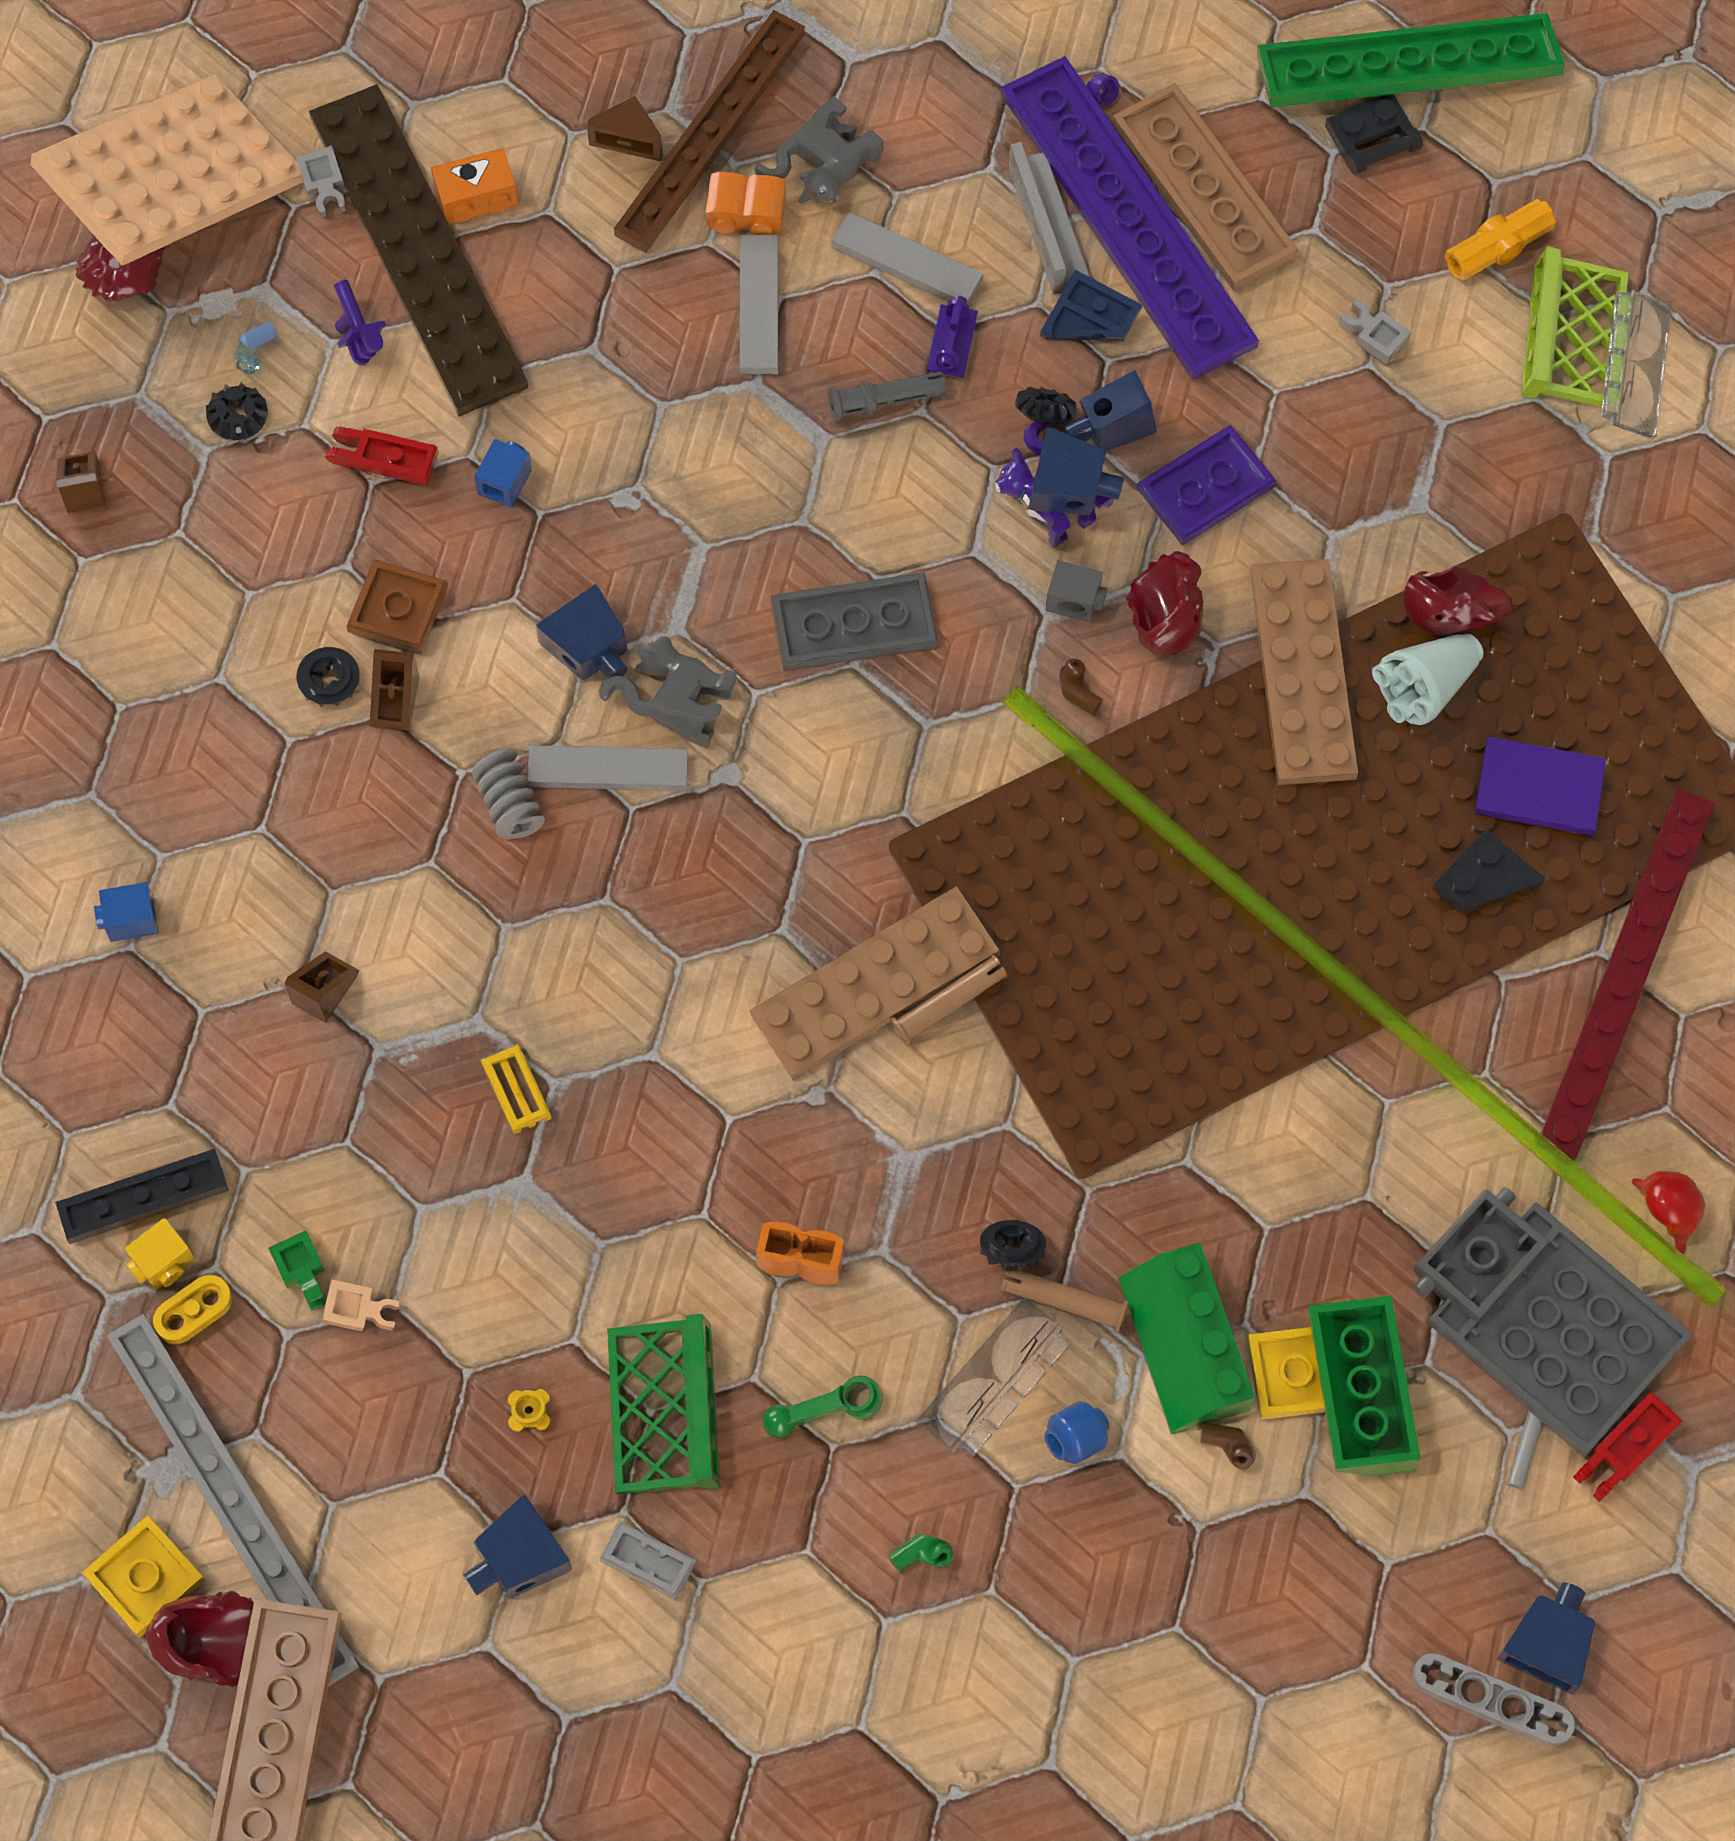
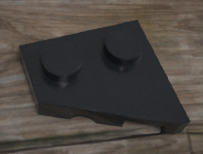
[1432,829,1545,915]

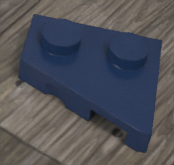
[1040,270,1142,341]

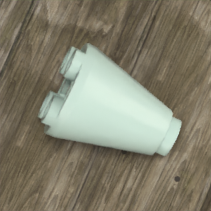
[1372,633,1483,725]

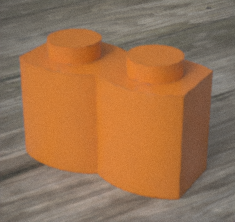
[706,172,787,235]
[756,1221,844,1285]

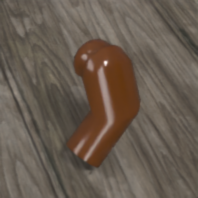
[1059,658,1103,715]
[1200,1422,1256,1470]

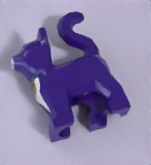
[994,421,1114,548]

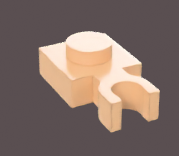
[321,1279,400,1331]

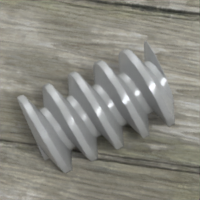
[472,748,545,839]

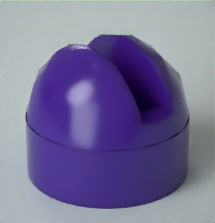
[1086,73,1119,105]

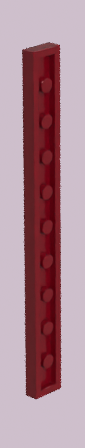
[1535,788,1715,1162]

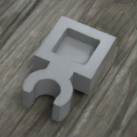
[296,146,346,218]
[1339,300,1411,365]

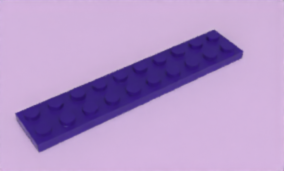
[1001,56,1259,380]

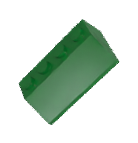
[1118,1242,1255,1434]
[1308,1296,1421,1477]

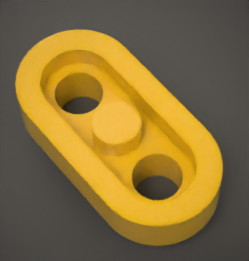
[153,1275,232,1344]

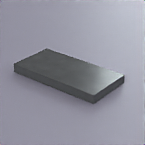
[771,572,938,671]

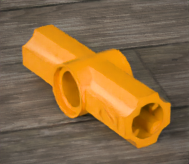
[1444,199,1556,281]

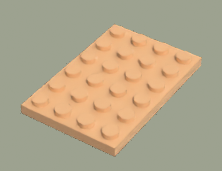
[30,74,304,266]

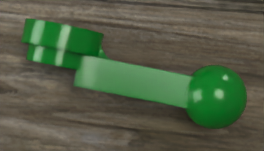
[762,1376,883,1438]

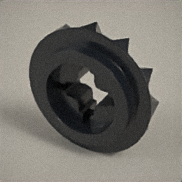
[205,382,268,441]
[1015,387,1076,424]
[296,647,360,708]
[980,1220,1046,1272]

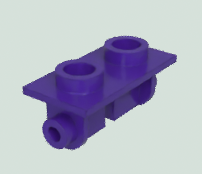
[926,296,978,378]

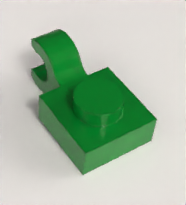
[268,1230,326,1311]

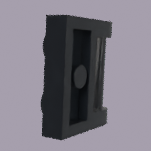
[1325,94,1423,175]

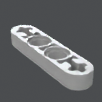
[1411,1653,1575,1747]

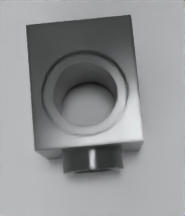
[1045,560,1107,623]

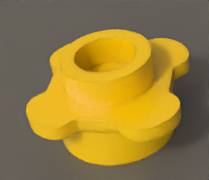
[508,1389,550,1432]

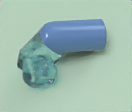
[233,321,277,375]

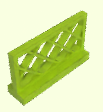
[1521,246,1629,410]

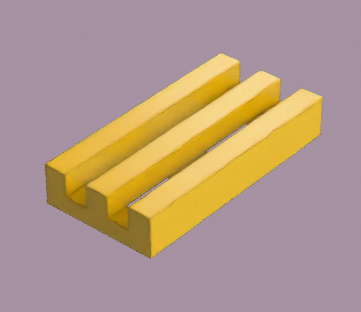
[481,1044,552,1135]

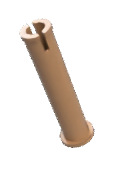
[890,955,1008,1046]
[1001,1267,1129,1333]

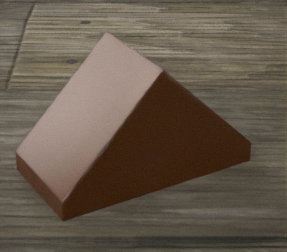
[587,96,663,162]
[56,451,106,513]
[370,649,420,730]
[285,951,359,1023]

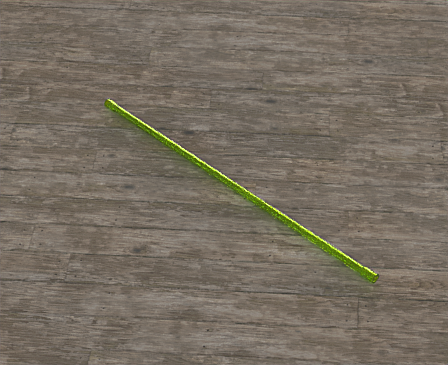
[1003,686,1727,1308]

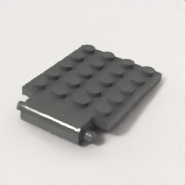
[1412,1187,1693,1458]

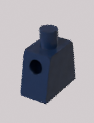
[1064,370,1157,452]
[1028,427,1124,515]
[536,584,628,680]
[463,1495,572,1599]
[1497,1582,1595,1695]

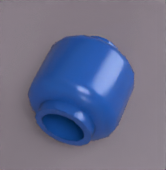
[1044,1401,1109,1464]

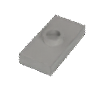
[600,1521,696,1601]

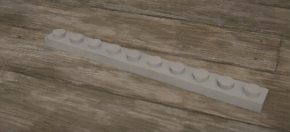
[107,1314,359,1686]

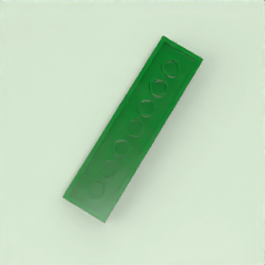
[1257,13,1565,108]

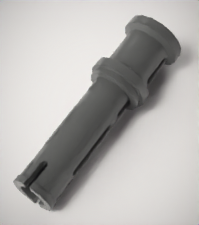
[828,371,946,422]

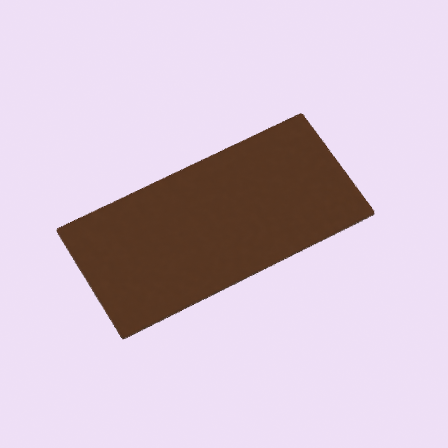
[889,513,1735,1179]

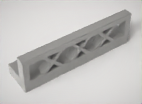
[1009,142,1090,294]

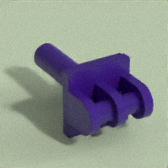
[334,280,386,365]

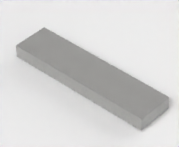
[832,212,983,305]
[740,235,778,374]
[527,745,688,791]

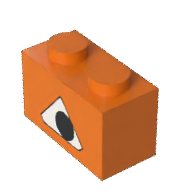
[431,148,518,224]

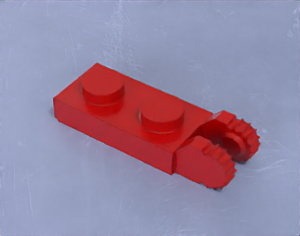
[325,426,439,486]
[1573,1392,1683,1503]

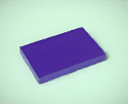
[1137,425,1276,546]
[1474,737,1606,836]

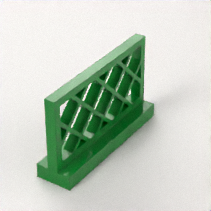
[607,1314,720,1495]

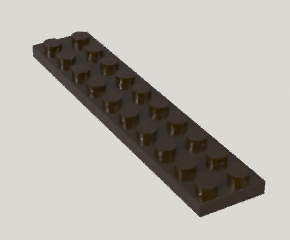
[309,84,528,417]

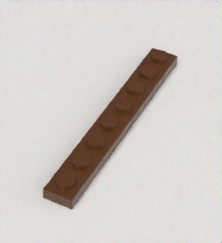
[614,10,805,253]

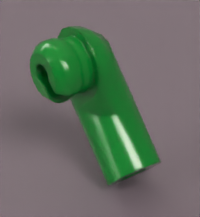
[888,1534,954,1572]

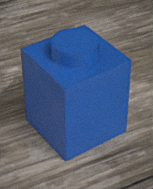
[474,438,532,508]
[94,882,158,942]

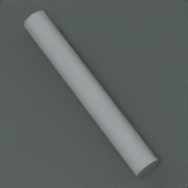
[1506,1410,1543,1490]

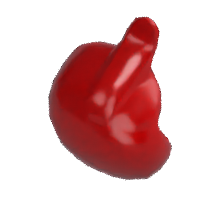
[1632,1171,1705,1255]

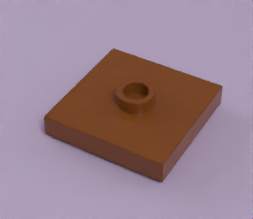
[346,559,448,654]

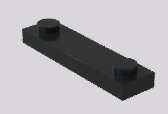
[55,1148,229,1244]

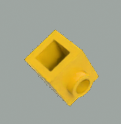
[124,1217,195,1291]

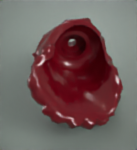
[75,234,165,302]
[1125,551,1203,655]
[1403,566,1514,636]
[145,1591,254,1688]

